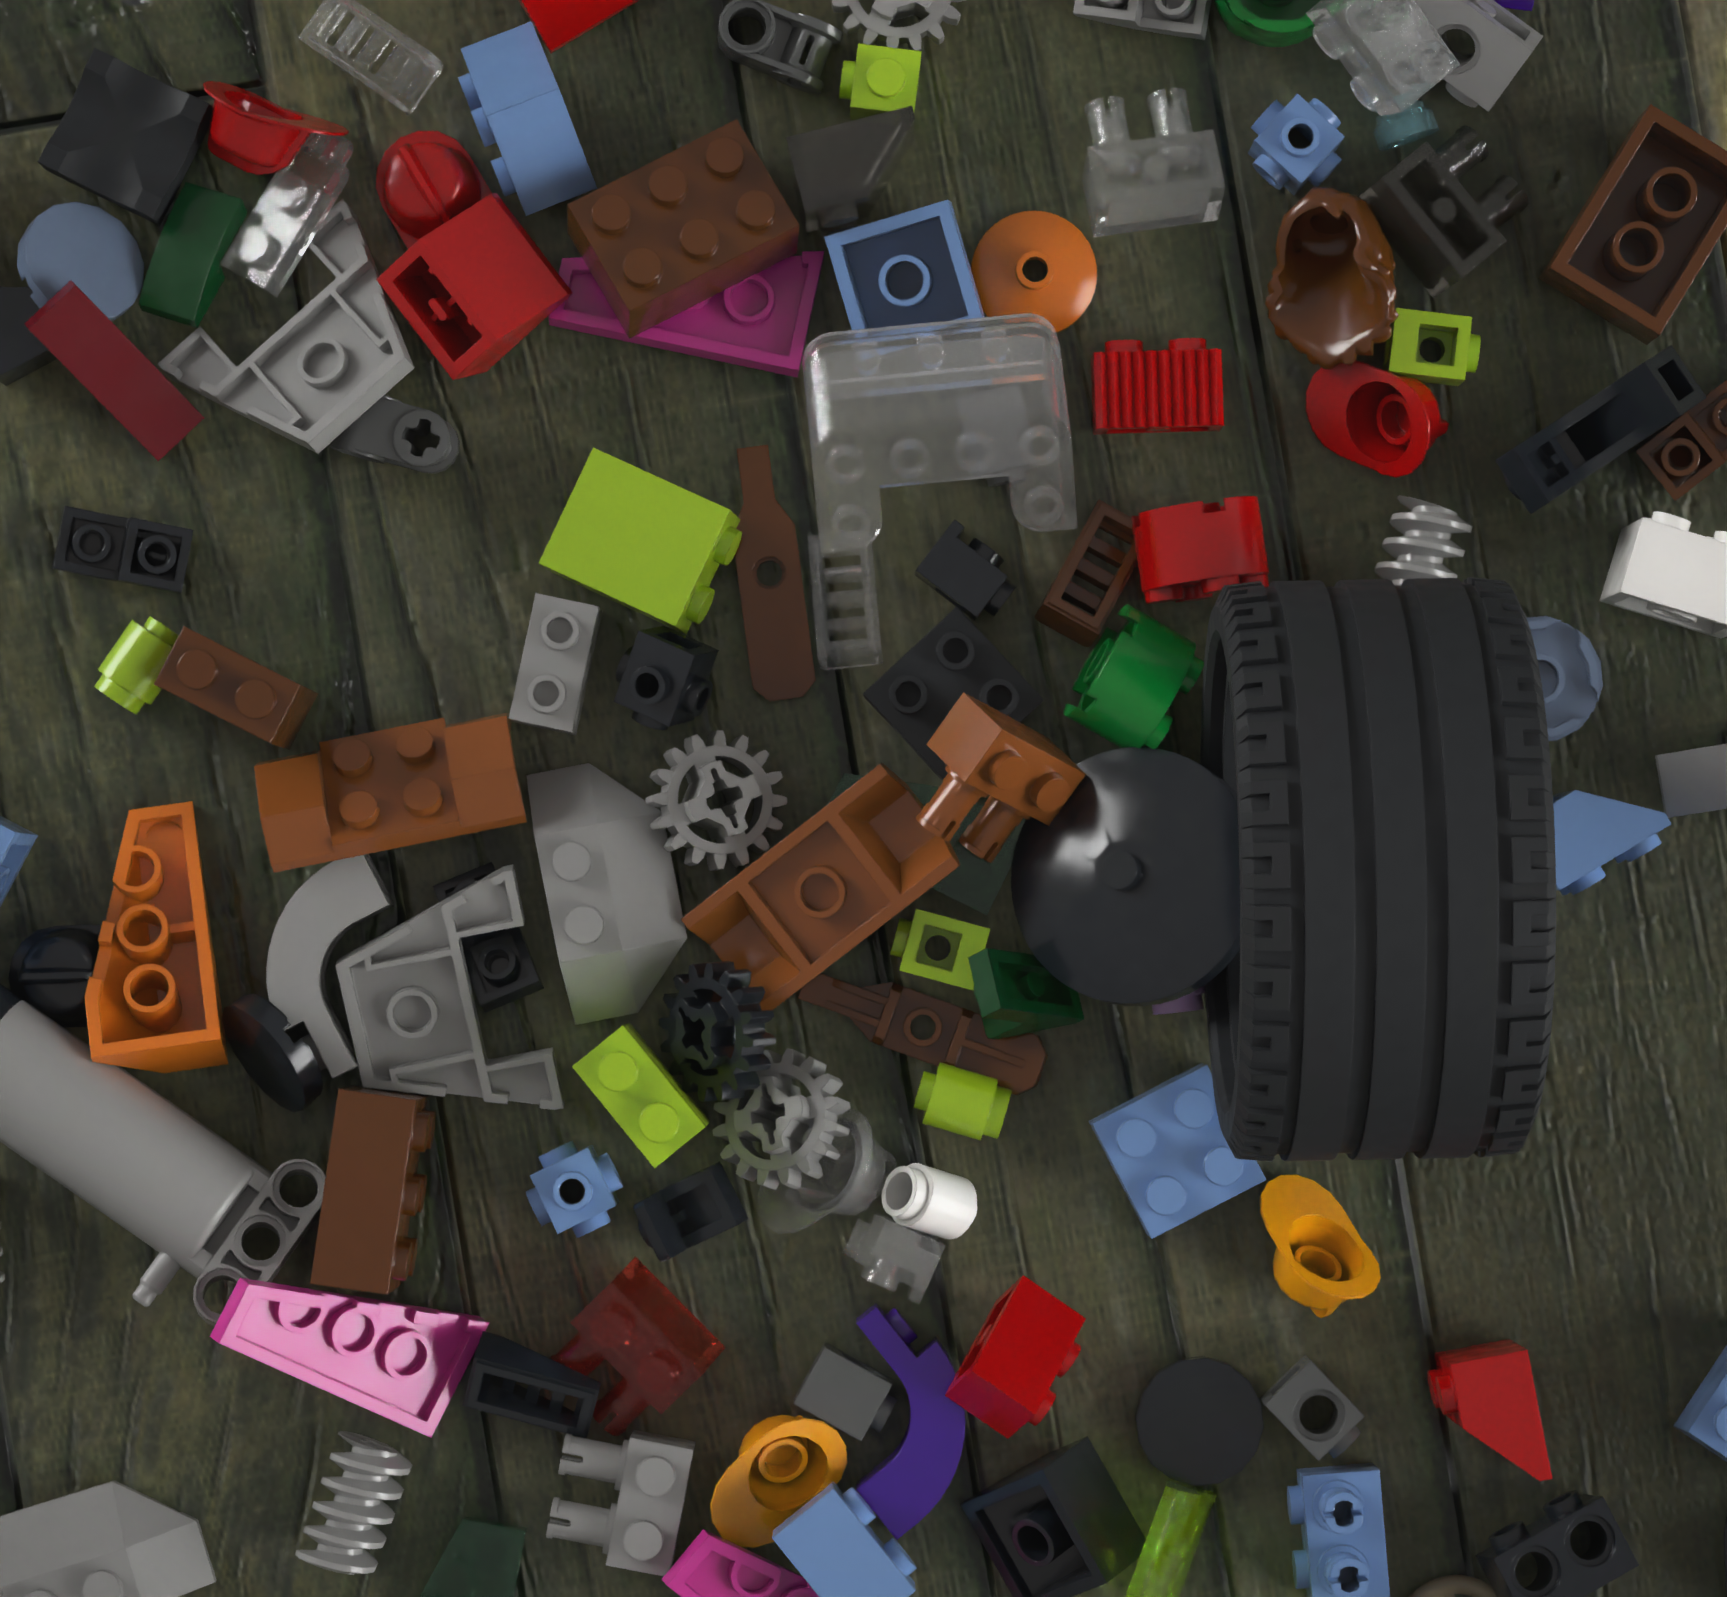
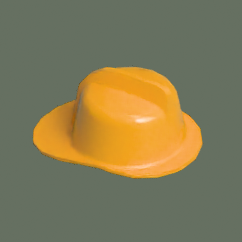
[1260,1174,1381,1318]
[710,1414,847,1548]

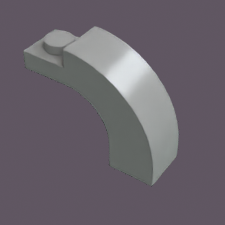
[266,854,395,1078]

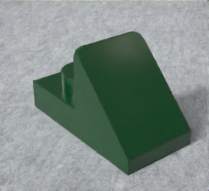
[968,948,1084,1039]

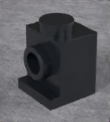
[915,519,1017,621]

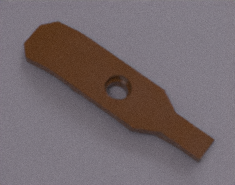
[735,445,816,702]
[798,973,1048,1096]

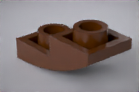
[1636,379,1727,501]

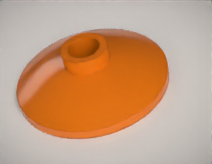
[971,211,1097,338]

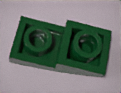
[139,182,247,328]

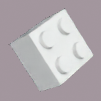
[1600,511,1727,639]

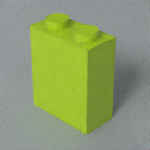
[539,448,742,635]
[572,1023,710,1169]

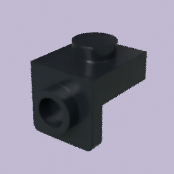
[633,1161,749,1262]

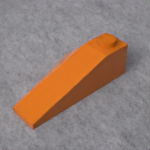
[84,801,228,1073]

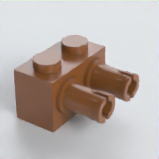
[916,692,1086,863]

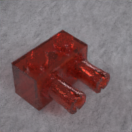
[550,1256,726,1436]

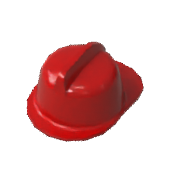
[203,81,349,175]
[376,131,492,249]
[1306,360,1449,478]

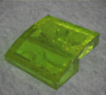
[1125,1481,1217,1597]

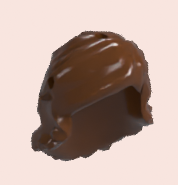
[1265,186,1399,370]

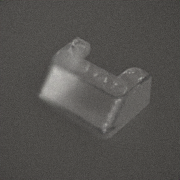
[802,313,1078,553]

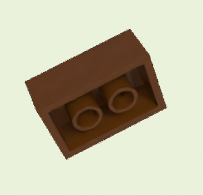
[1539,104,1727,345]
[567,119,799,339]
[310,1085,436,1295]

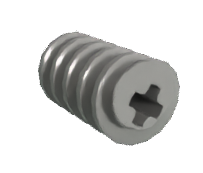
[1374,495,1473,586]
[295,1431,412,1575]

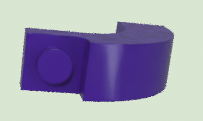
[856,1303,965,1540]

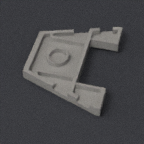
[158,199,414,454]
[335,864,565,1110]

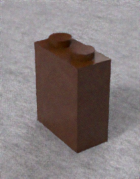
[154,626,318,750]

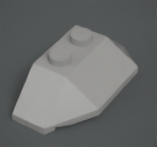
[526,763,688,1025]
[0,1480,217,1597]

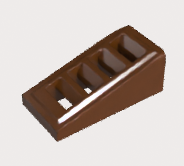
[1034,500,1138,647]

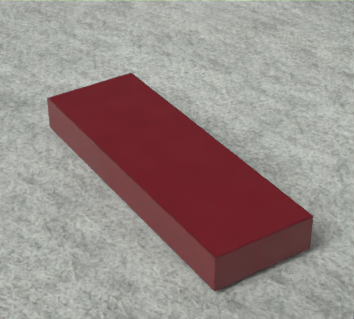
[24,280,204,461]

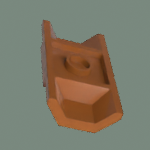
[254,712,527,873]
[681,763,961,1010]

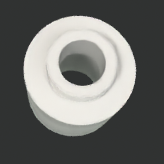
[881,1163,977,1240]

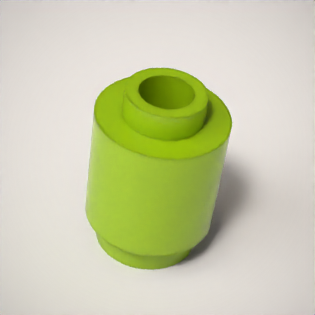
[94,616,179,715]
[913,1062,1012,1141]

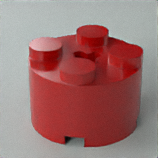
[1131,496,1269,604]

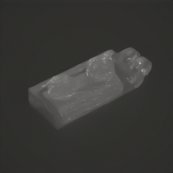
[220,133,354,297]

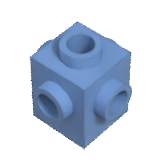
[1248,93,1345,195]
[526,1140,624,1238]

